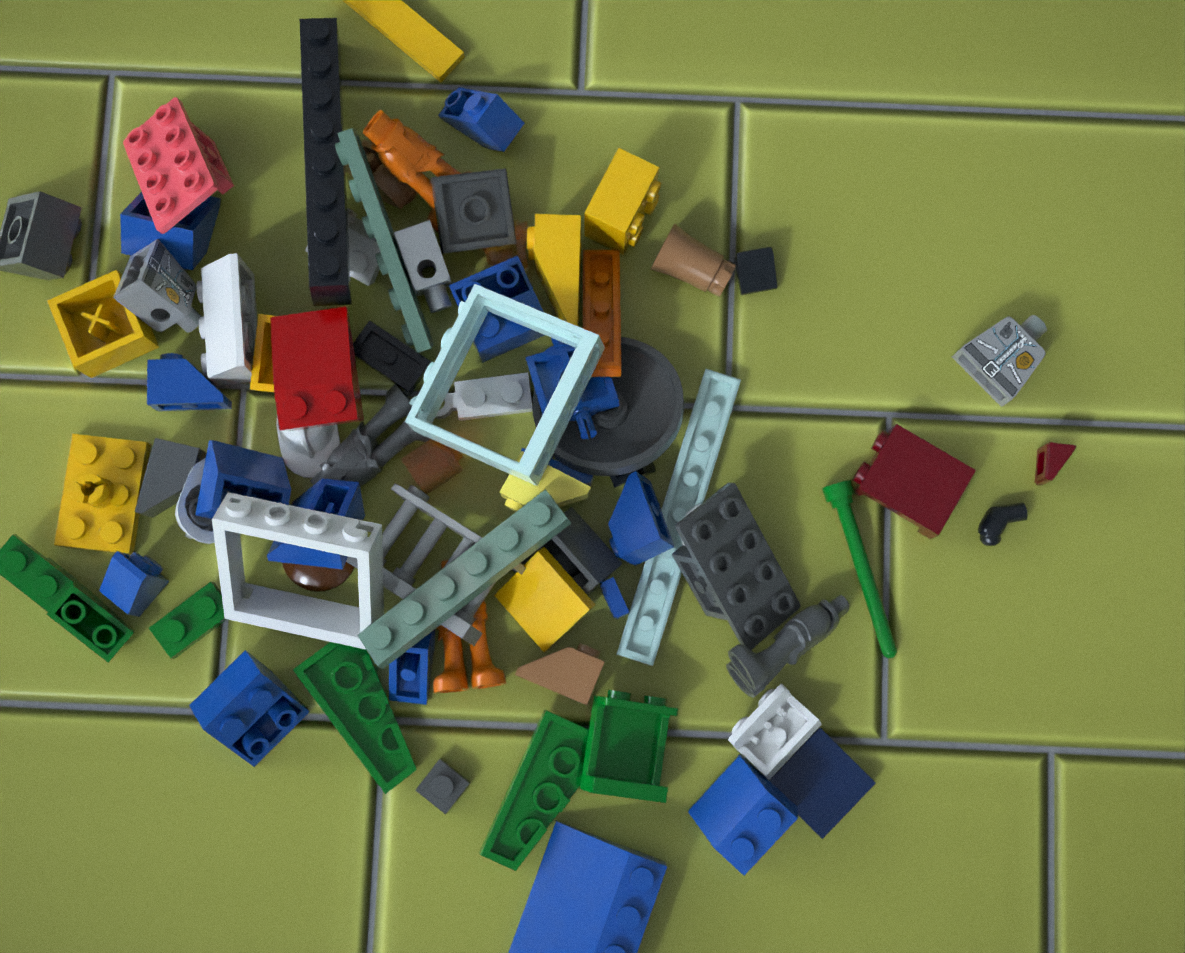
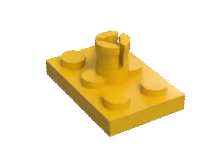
[54,434,151,555]

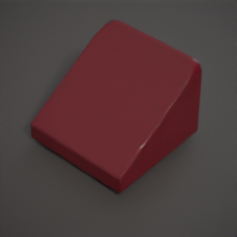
[1034,442,1076,485]

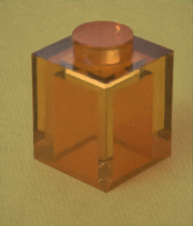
[401,439,464,495]

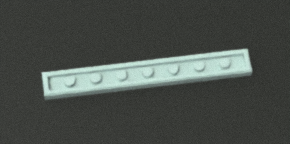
[616,369,741,666]

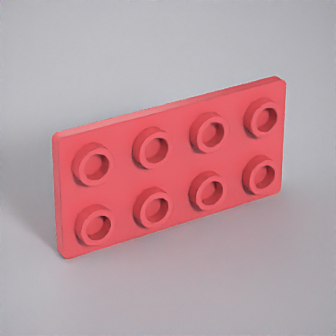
[123,97,234,234]

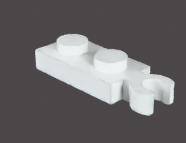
[435,372,533,421]

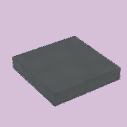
[430,168,517,254]

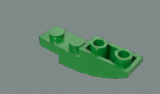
[0,534,134,663]

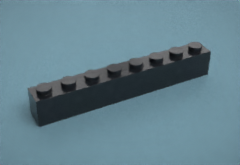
[299,18,352,306]

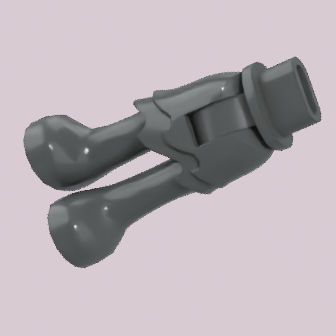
[310,383,436,487]
[726,595,849,698]

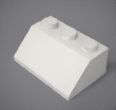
[196,253,257,386]

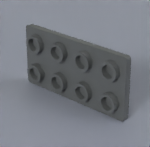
[672,483,801,650]

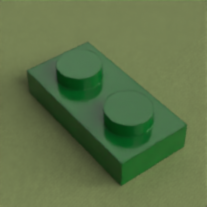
[149,582,227,659]

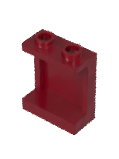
[852,424,976,539]

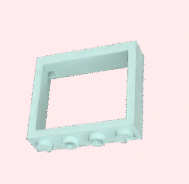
[405,284,605,486]

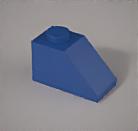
[147,353,232,411]
[608,471,675,566]
[389,629,435,705]

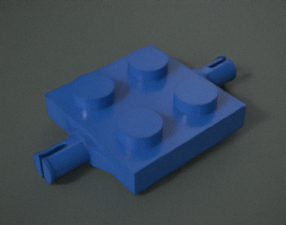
[525,338,620,439]

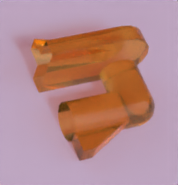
[482,220,529,270]

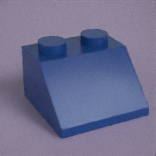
[120,191,221,270]
[688,754,798,876]

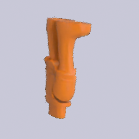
[363,110,472,232]
[433,560,506,694]

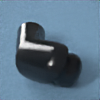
[978,502,1027,546]

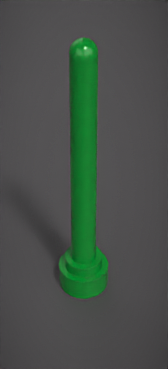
[822,479,897,659]

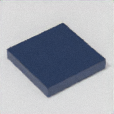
[769,727,876,839]

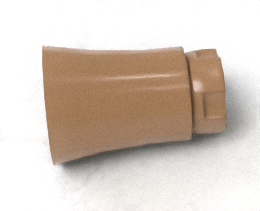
[650,223,736,297]

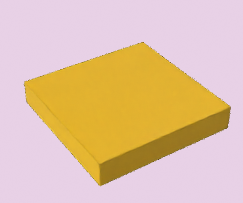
[494,547,596,652]

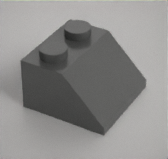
[0,191,82,280]
[512,507,623,596]

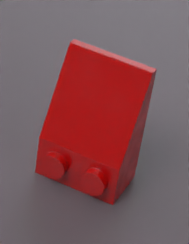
[270,306,364,431]

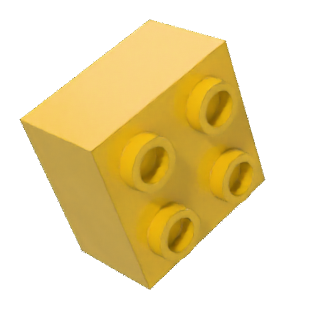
[584,148,662,255]
[47,270,159,378]

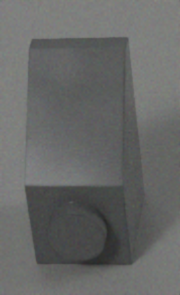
[135,438,207,518]

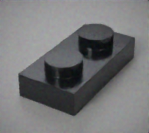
[353,320,431,394]

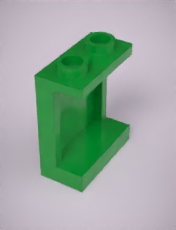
[580,690,678,803]

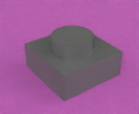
[416,759,471,814]

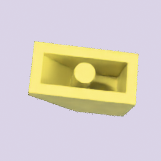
[500,451,591,512]

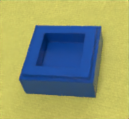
[600,577,629,620]

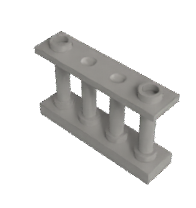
[346,483,526,646]

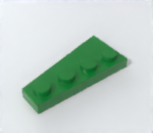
[293,642,417,795]
[479,709,589,871]

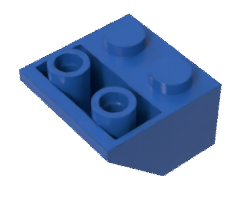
[449,256,545,363]
[195,440,291,519]
[267,478,365,569]
[189,650,310,767]

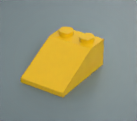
[527,214,581,327]

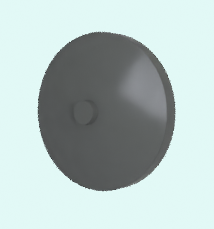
[532,337,684,476]

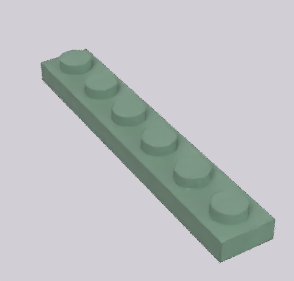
[335,128,434,353]
[357,489,571,669]

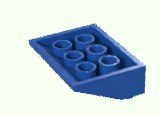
[508,821,667,953]

